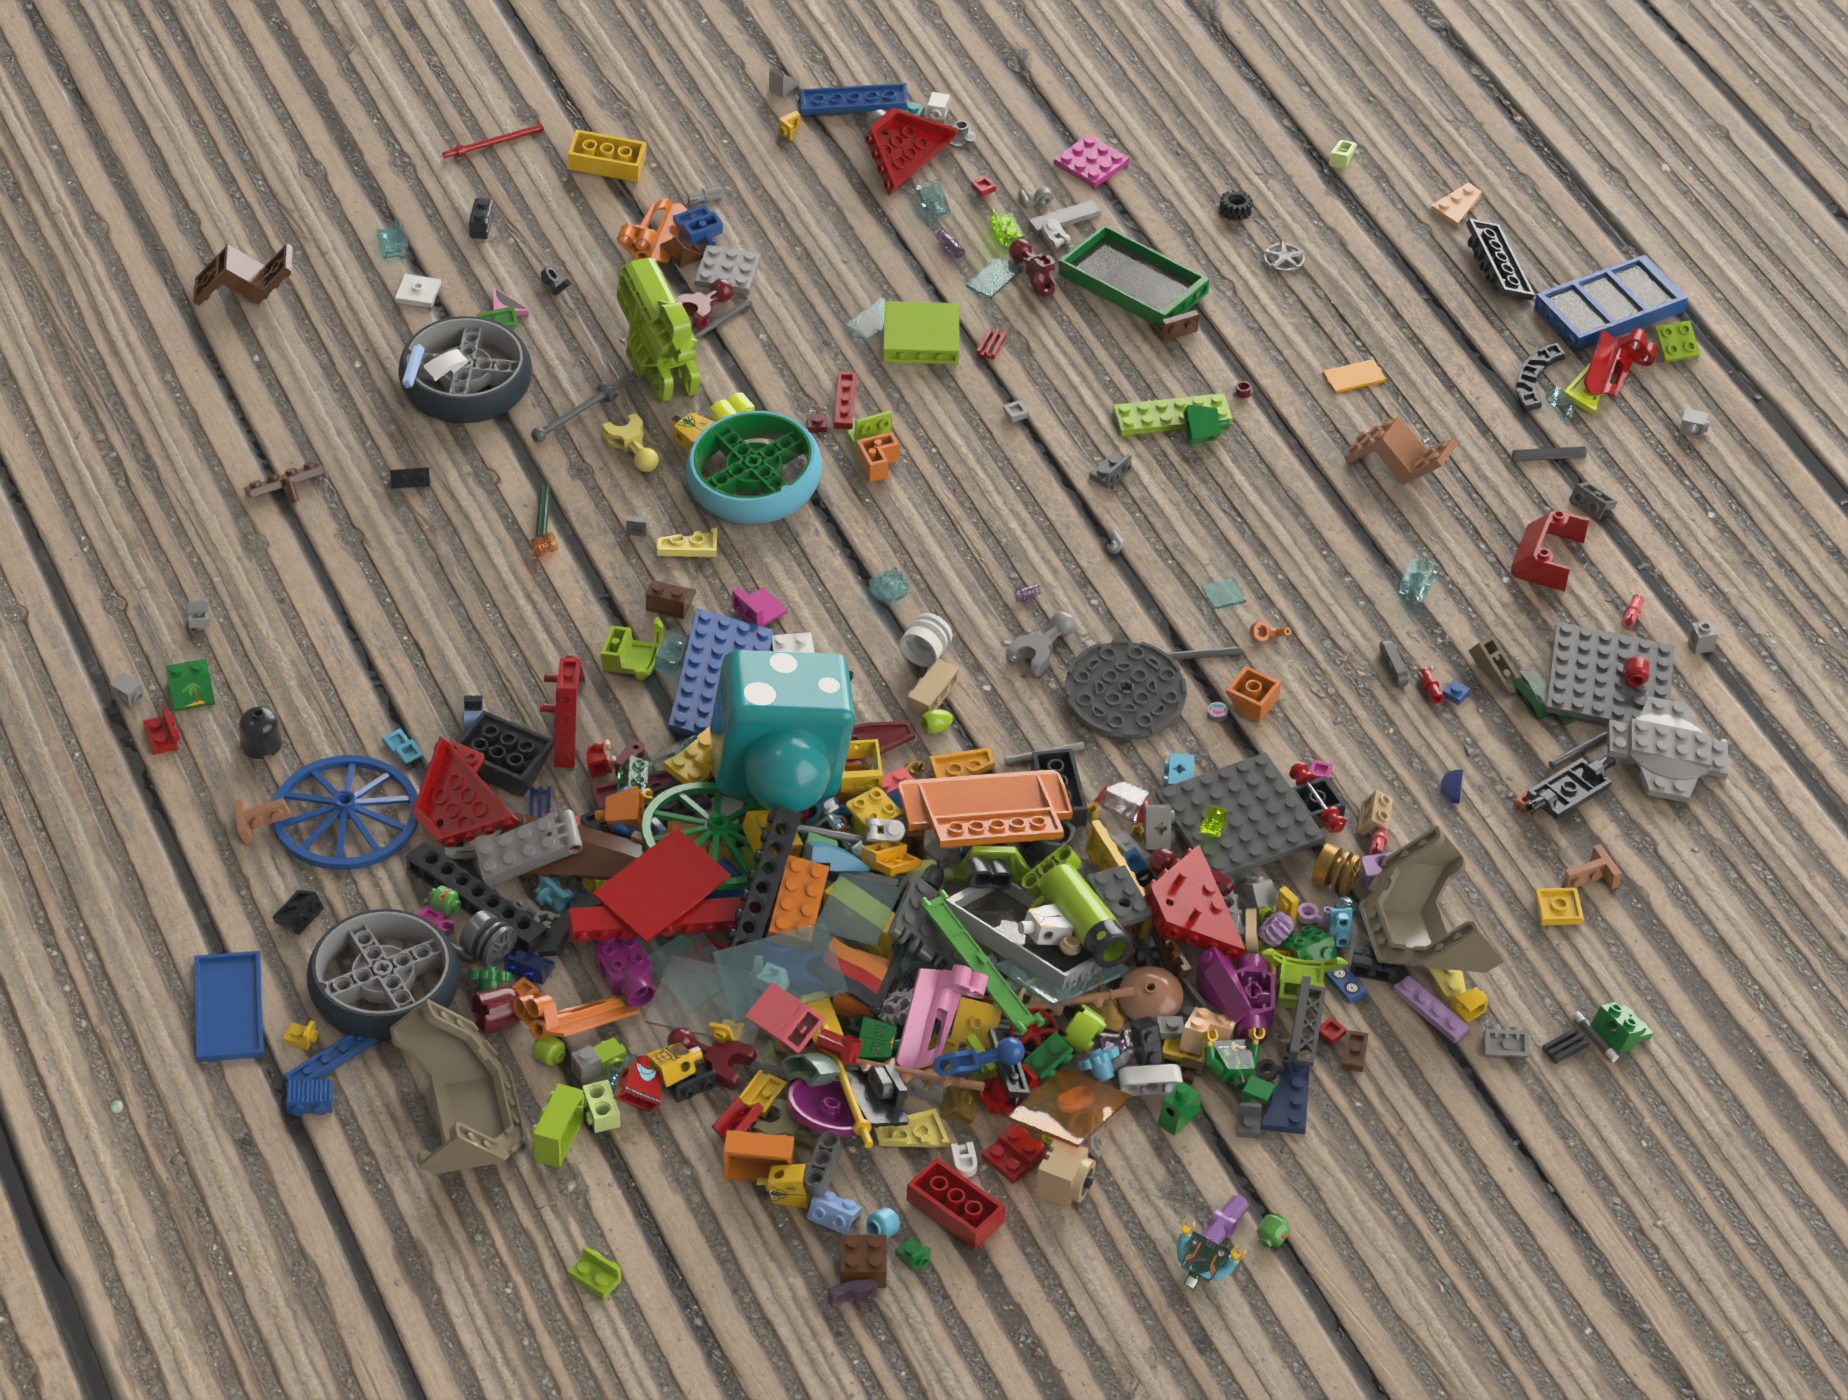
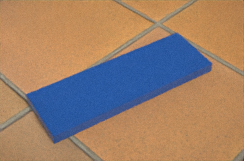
[801,83,907,116]

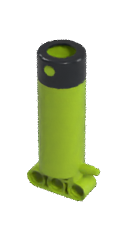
[1021,845,1133,968]

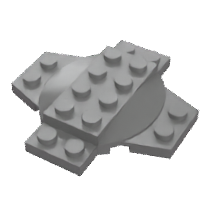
[1607,696,1729,803]

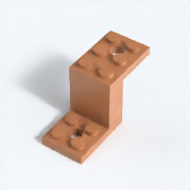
[1344,416,1458,485]

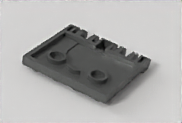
[887,874,974,970]

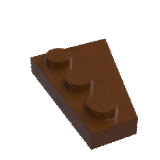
[1150,925,1191,984]

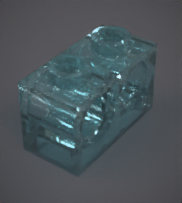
[1399,555,1438,601]

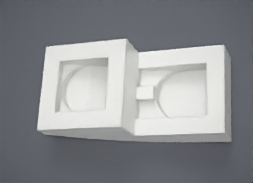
[423,349,468,381]

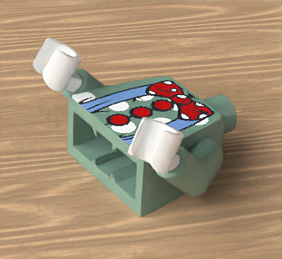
[812,797,864,858]

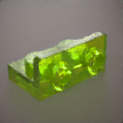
[989,209,1024,245]

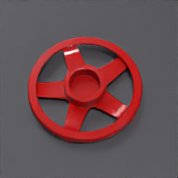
[1010,1008,1059,1055]

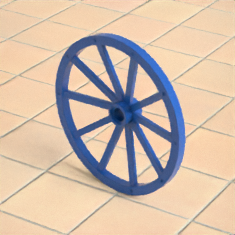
[273,755,419,870]

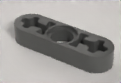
[1379,640,1408,687]

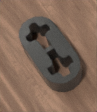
[868,1066,894,1099]

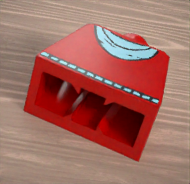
[614,1055,661,1112]

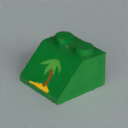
[165,659,215,712]

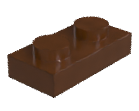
[1341,1030,1369,1072]

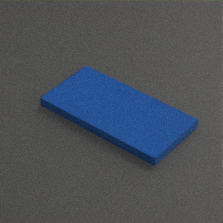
[194,951,264,1063]

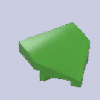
[477,306,518,331]

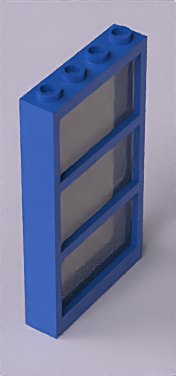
[1534,255,1688,352]

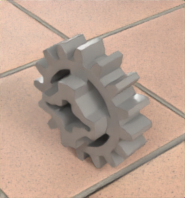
[877,988,914,1027]

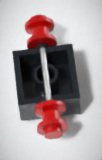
[1289,762,1346,833]

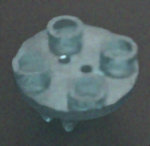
[869,567,909,604]

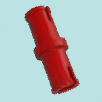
[1418,668,1444,704]

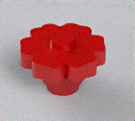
[977,1075,1016,1116]

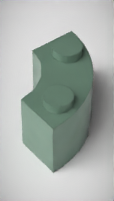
[780,1052,841,1087]

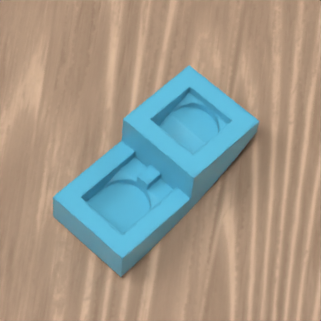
[382,728,424,765]

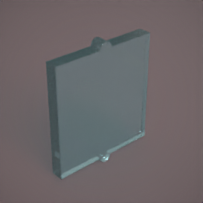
[1202,578,1246,610]

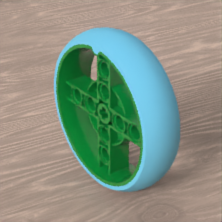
[686,411,822,524]

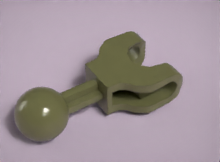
[751,1099,842,1151]

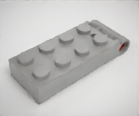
[475,810,583,887]

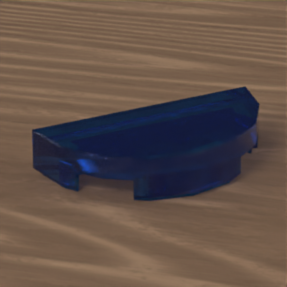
[1440,770,1463,804]

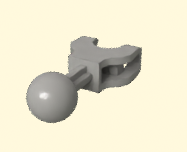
[1006,611,1075,677]

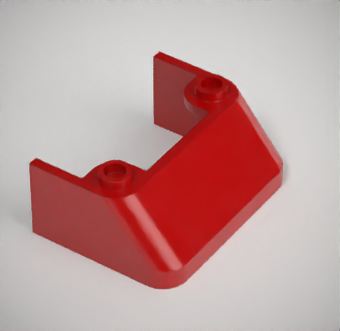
[1510,510,1589,592]

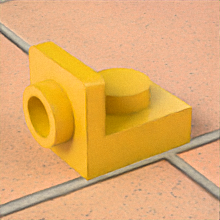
[283,1020,318,1050]

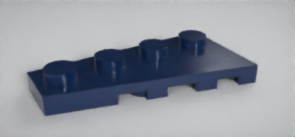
[1261,1062,1310,1135]

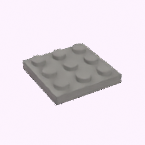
[694,245,761,294]

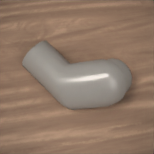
[1107,530,1124,554]
[1111,1049,1135,1072]

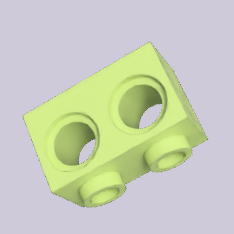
[582,1080,621,1133]

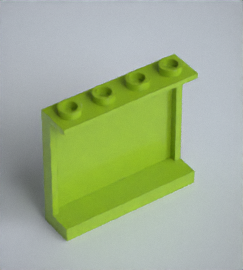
[883,301,959,364]

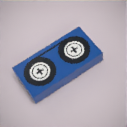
[1324,967,1367,1004]

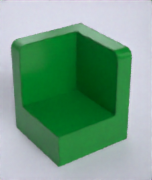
[1241,1075,1275,1103]

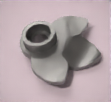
[950,120,976,148]

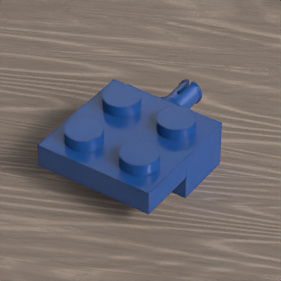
[673,204,723,246]

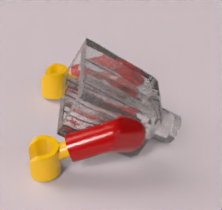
[1087,781,1151,841]

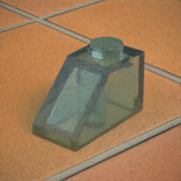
[916,178,951,218]

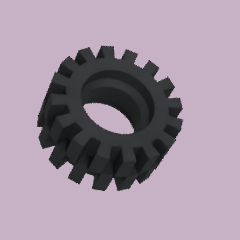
[1219,190,1253,221]

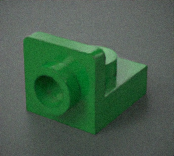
[895,1238,931,1272]

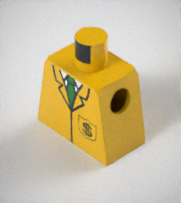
[670,413,715,453]
[757,1164,811,1208]

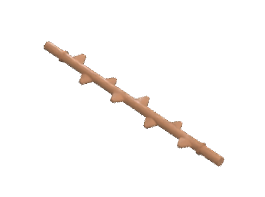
[934,987,1135,1027]
[774,1043,985,1091]

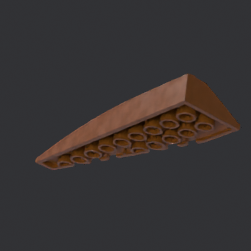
[500,812,646,880]

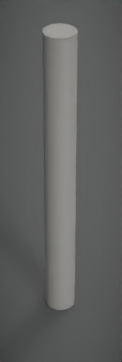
[1004,742,1085,765]

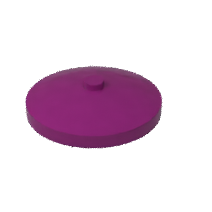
[786,1078,857,1137]

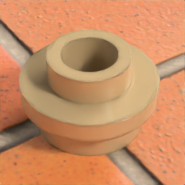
[1059,936,1081,956]

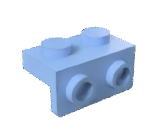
[807,1191,863,1234]

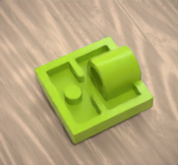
[1654,320,1700,363]

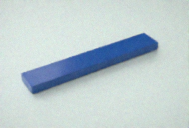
[283,1008,391,1083]

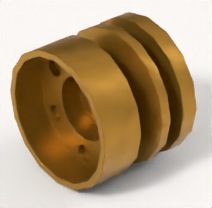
[1311,843,1363,897]

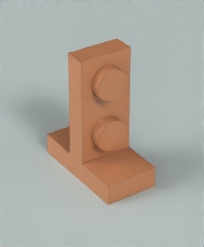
[234,798,291,845]
[1562,844,1622,889]

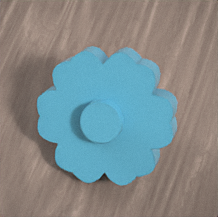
[1076,1046,1120,1082]

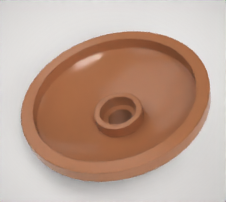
[1118,966,1183,1021]

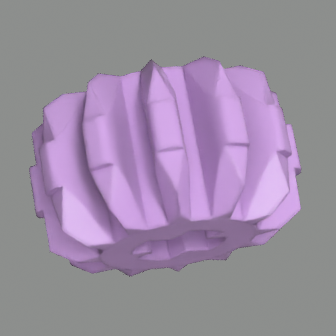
[1258,911,1294,947]

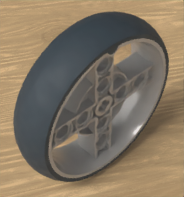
[398,316,532,423]
[307,909,460,1041]

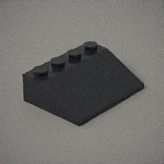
[457,711,555,797]

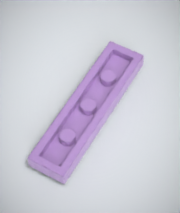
[1393,976,1470,1043]

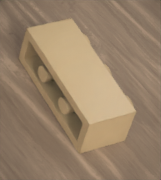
[906,659,959,717]

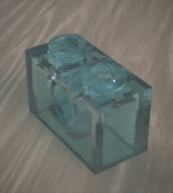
[655,630,690,677]

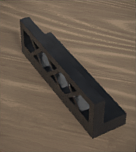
[987,1028,1030,1111]

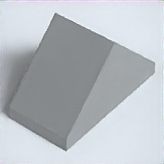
[769,68,800,97]

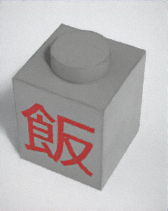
[571,1045,602,1085]

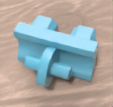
[535,875,574,914]
[1329,907,1352,947]

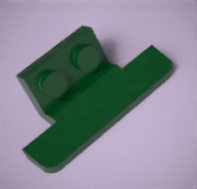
[1512,669,1575,726]

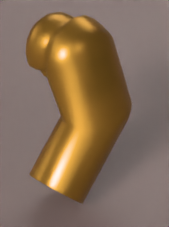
[904,761,926,776]

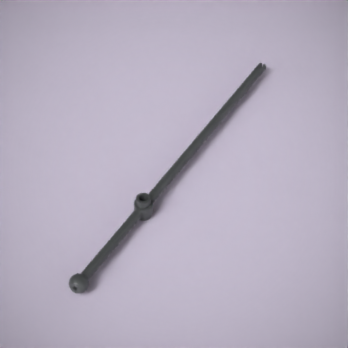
[531,299,752,442]

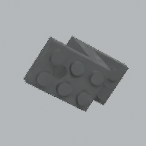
[1077,864,1153,927]

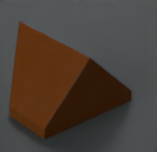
[661,236,703,268]

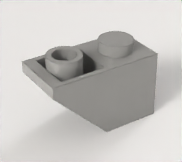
[1237,875,1277,909]

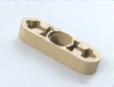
[1246,908,1258,953]

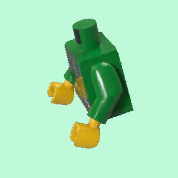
[1201,1027,1265,1090]

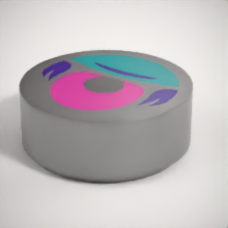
[1207,702,1228,722]

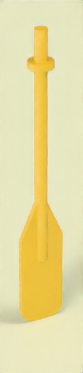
[800,992,873,1148]

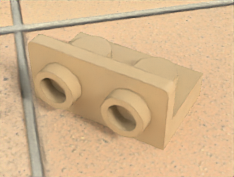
[1357,790,1393,836]

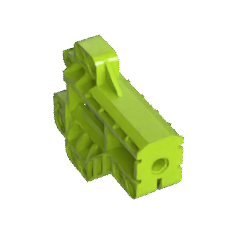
[617,258,700,402]

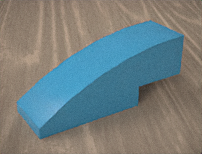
[803,840,869,871]

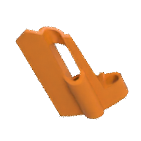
[617,199,688,263]
[512,993,639,1039]

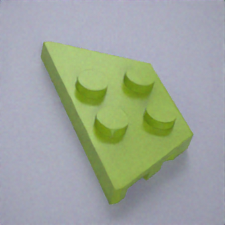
[953,846,1031,884]

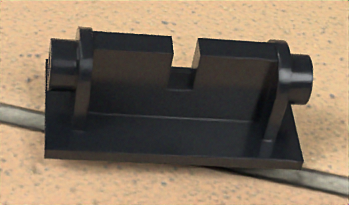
[390,467,430,489]

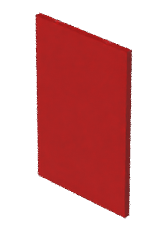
[593,828,731,943]

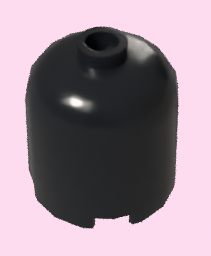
[239,706,282,759]

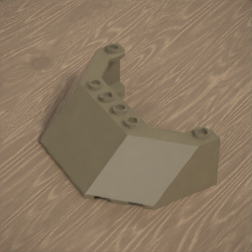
[1358,825,1504,973]
[390,999,528,1174]

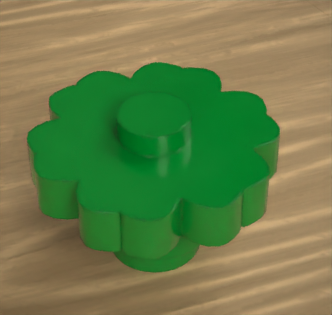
[468,967,512,991]

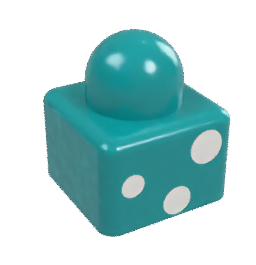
[710,650,855,813]

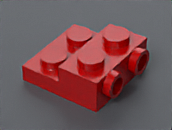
[981,1123,1045,1184]

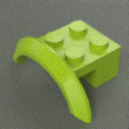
[600,617,663,681]
[1262,948,1348,1011]

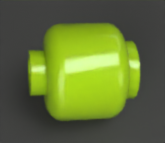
[532,1035,565,1066]

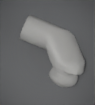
[513,898,541,918]

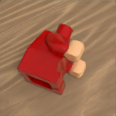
[586,739,617,778]

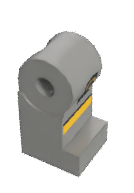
[904,1069,947,1105]

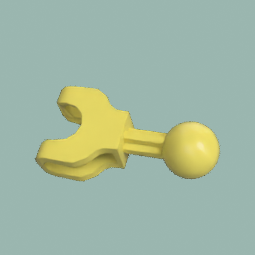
[601,413,659,472]

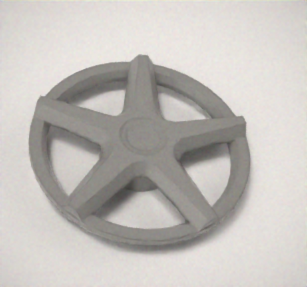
[1264,241,1305,272]

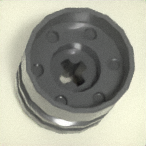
[459,910,517,967]

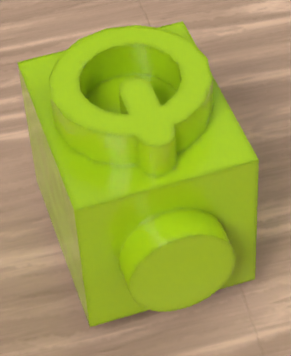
[593,1037,627,1076]

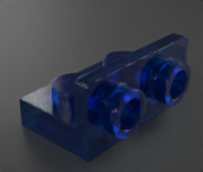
[504,947,555,985]

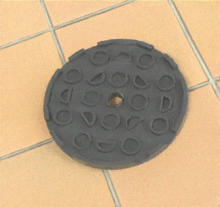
[1065,639,1187,740]

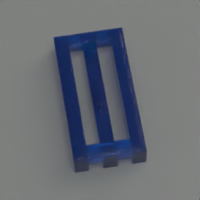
[529,787,551,818]

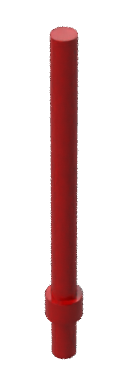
[442,124,544,159]

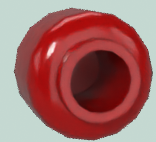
[1623,656,1650,686]

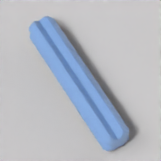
[402,344,424,388]

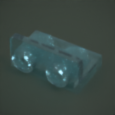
[377,219,408,259]

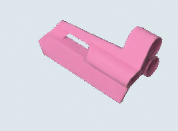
[895,964,988,1069]

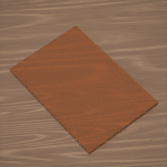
[1007,1067,1132,1148]

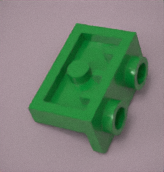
[1024,1031,1074,1081]

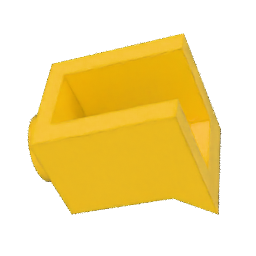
[1451,987,1489,1024]

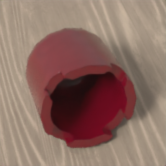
[471,986,521,1035]

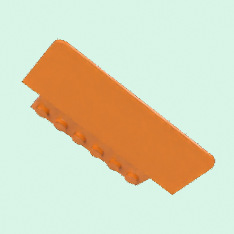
[898,770,1073,848]

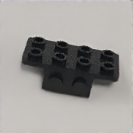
[846,1064,909,1128]

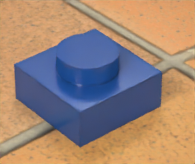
[1442,680,1471,706]

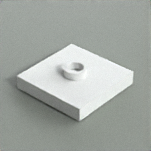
[395,274,441,308]

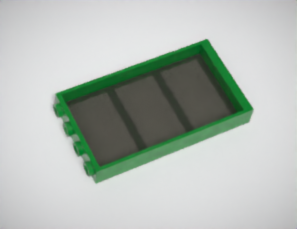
[1058,225,1210,327]

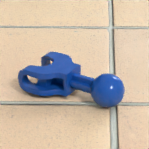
[933,1037,1025,1078]

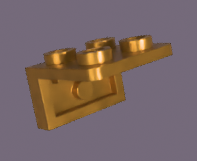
[1076,975,1127,1034]

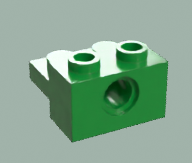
[1590,1002,1654,1053]

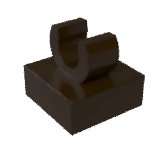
[1181,1057,1205,1085]

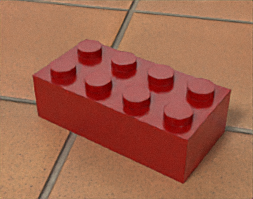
[906,1158,1006,1250]

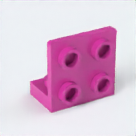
[732,587,787,627]

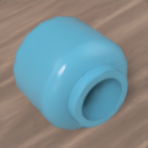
[866,1207,900,1238]

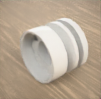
[899,613,953,667]

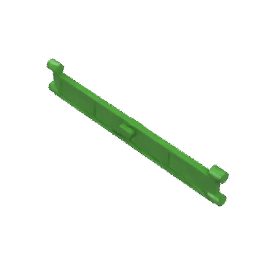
[919,889,1045,1035]

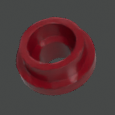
[1234,381,1253,398]

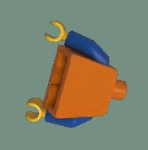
[595,786,654,838]

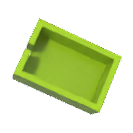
[531,1083,584,1168]

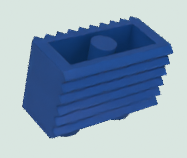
[286,1079,333,1116]

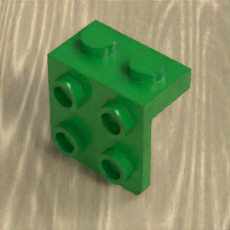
[1278,926,1338,961]

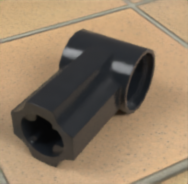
[1135,946,1160,988]

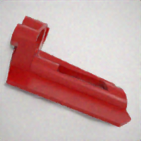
[1584,328,1658,397]

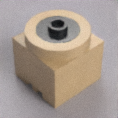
[1036,1136,1096,1209]

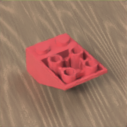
[745,982,825,1055]

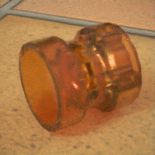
[531,532,558,557]

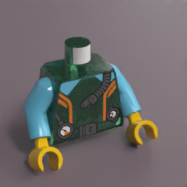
[1176,1218,1247,1290]

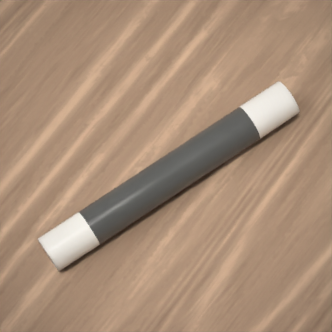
[1573,1011,1619,1062]

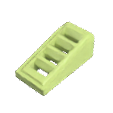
[1329,140,1357,169]

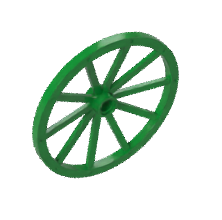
[641,782,782,890]

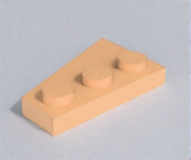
[1431,183,1481,228]

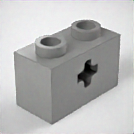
[1144,804,1175,850]

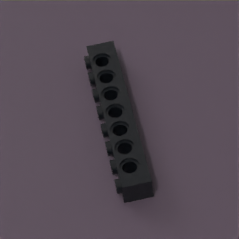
[720,805,802,976]
[406,842,547,957]

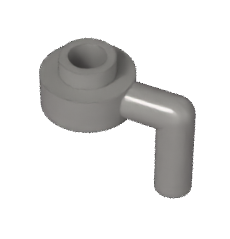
[1018,188,1053,208]

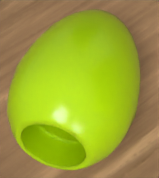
[920,709,953,734]

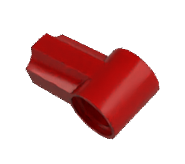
[816,1029,862,1064]

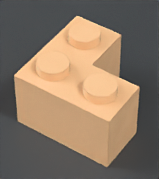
[1179,1007,1236,1055]

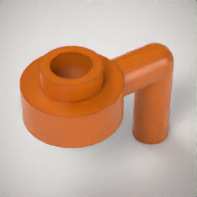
[1249,621,1291,642]

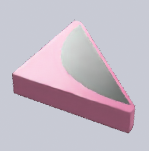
[493,289,529,316]

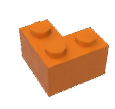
[856,432,899,482]

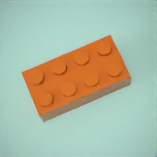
[764,855,830,952]

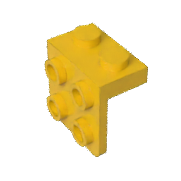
[846,787,903,844]

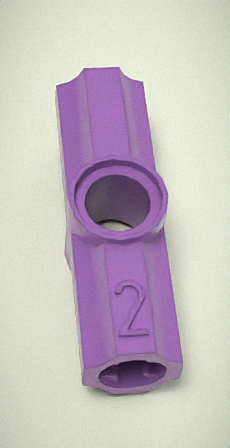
[1198,1195,1250,1253]

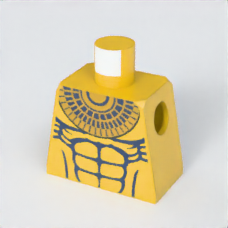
[646,1043,703,1087]

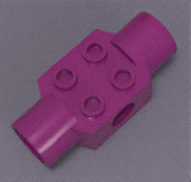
[592,937,656,1007]
[1235,953,1275,1045]

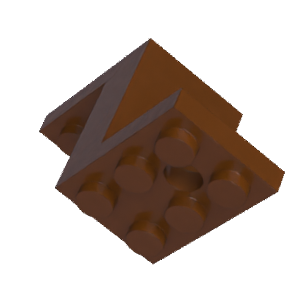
[193,243,293,306]

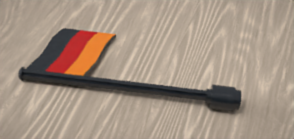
[816,864,945,1015]

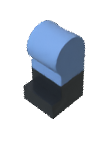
[464,695,483,733]

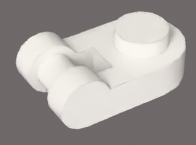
[1042,219,1071,250]
[866,818,905,842]
[950,1141,977,1177]

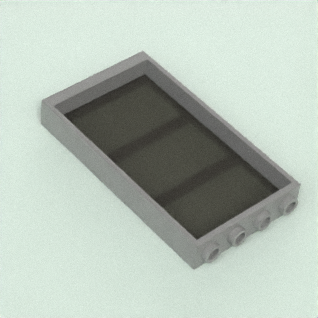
[945,882,1105,994]

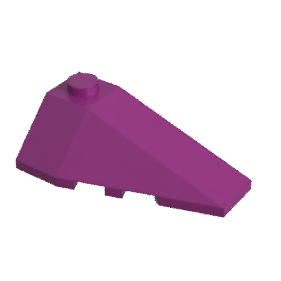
[1196,946,1253,1024]

